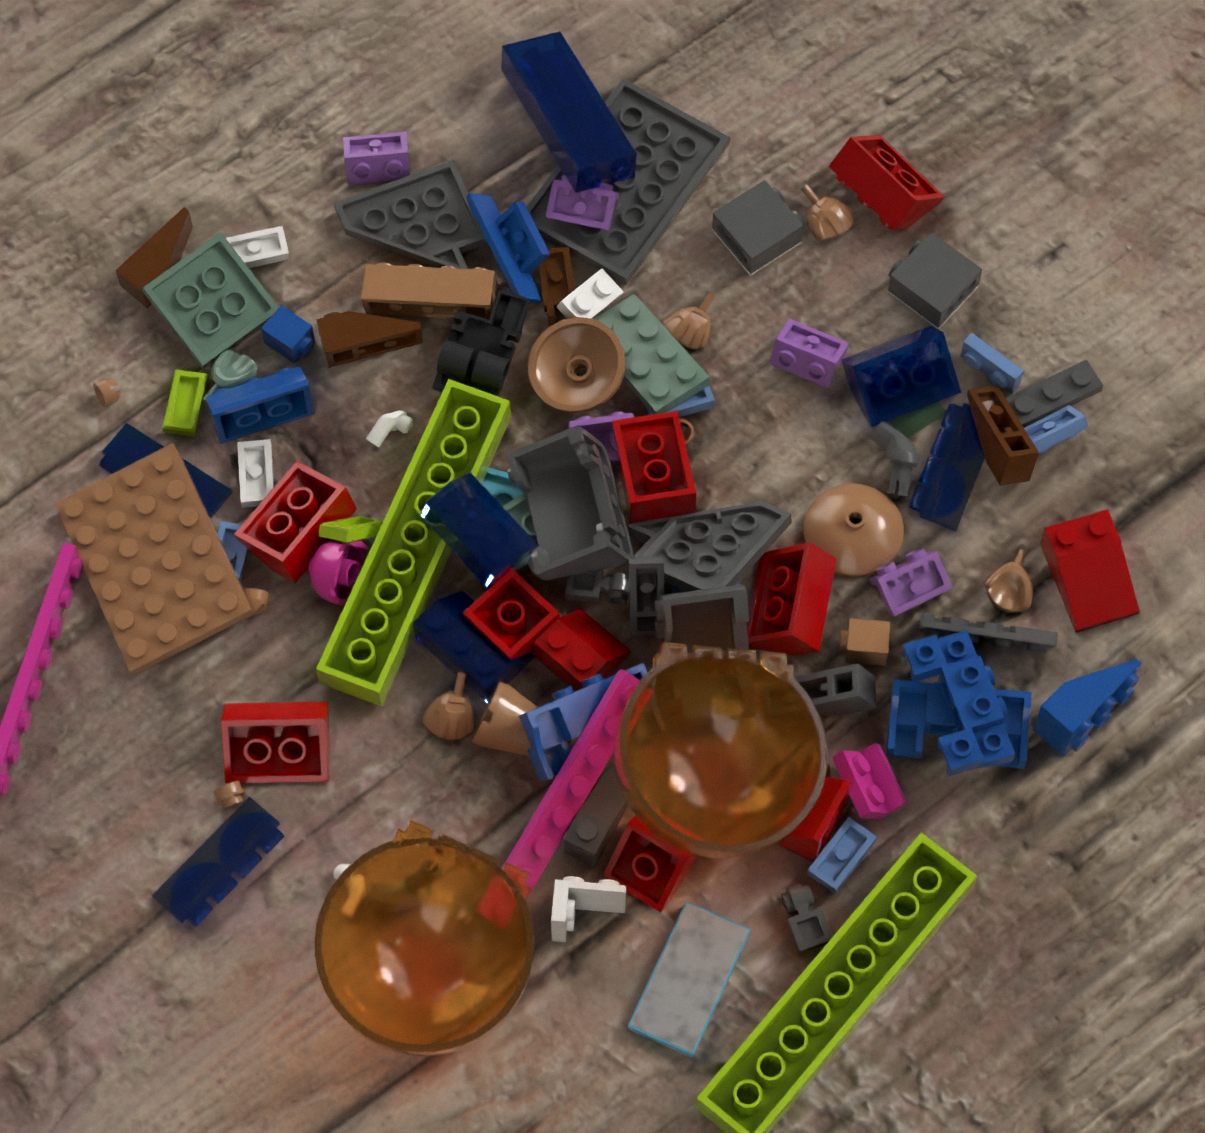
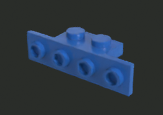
[466,193,550,304]

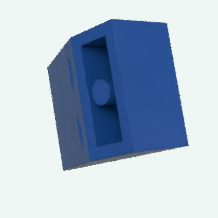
[1033,659,1141,757]

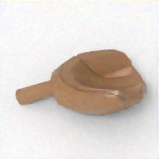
[801,184,854,241]
[662,292,716,350]
[984,549,1033,613]
[422,672,475,740]

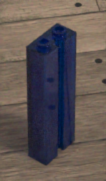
[501,31,637,193]

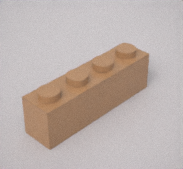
[361,262,498,320]

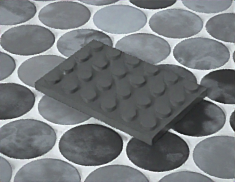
[527,79,730,285]

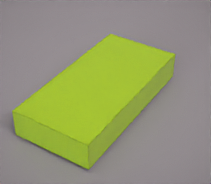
[162,369,209,437]
[319,516,383,543]

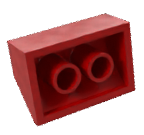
[828,135,945,230]
[234,461,357,583]
[746,542,837,656]
[221,701,330,783]

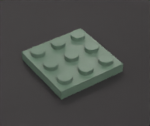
[142,232,279,368]

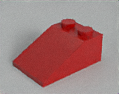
[612,411,696,524]
[1040,509,1140,633]

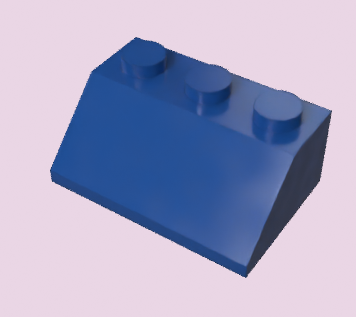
[205,366,315,444]

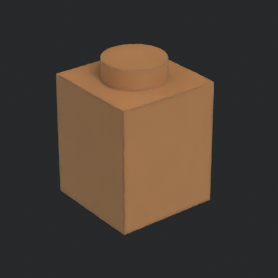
[839,618,890,666]

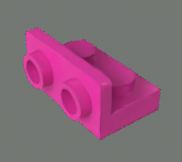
[832,743,907,820]

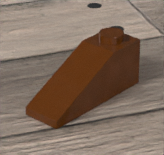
[115,207,193,308]
[316,311,423,368]
[967,385,1039,486]

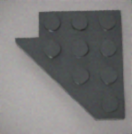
[334,160,487,269]
[628,501,792,592]

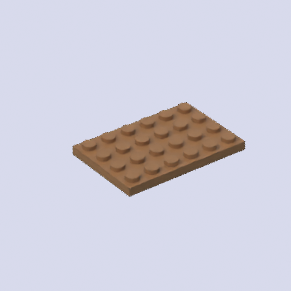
[54,443,255,676]

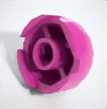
[308,539,369,606]

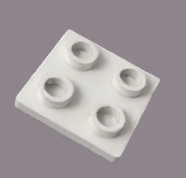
[551,876,626,942]

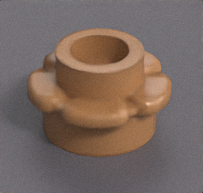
[213,781,246,809]

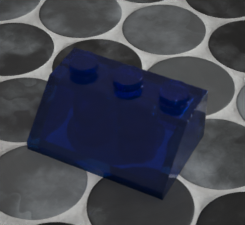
[841,326,962,427]
[420,472,539,589]
[413,590,535,704]

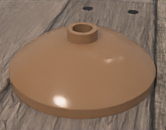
[528,317,626,413]
[803,483,904,578]

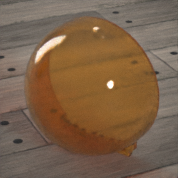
[614,642,828,858]
[315,820,534,1056]

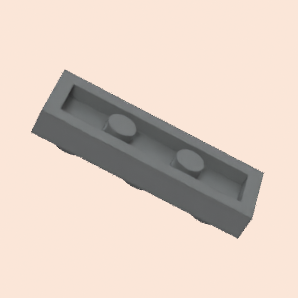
[1006,359,1103,428]

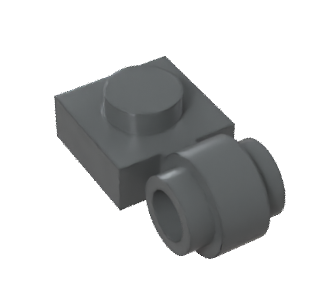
[565,569,629,606]
[781,884,832,954]

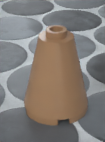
[472,681,571,757]

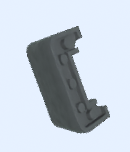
[507,425,633,581]

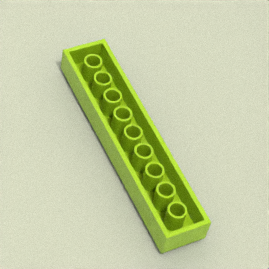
[316,379,511,707]
[696,832,977,1133]

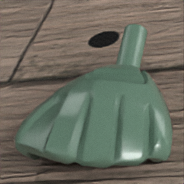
[203,350,258,403]

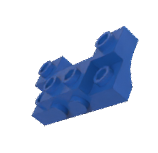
[902,630,1015,777]
[519,663,665,782]
[886,679,1032,769]

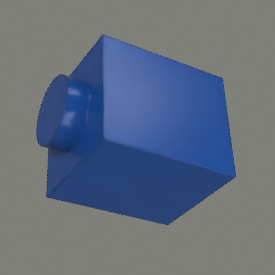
[261,305,315,364]

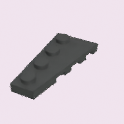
[918,613,1058,653]

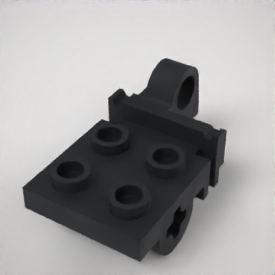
[432,289,531,397]

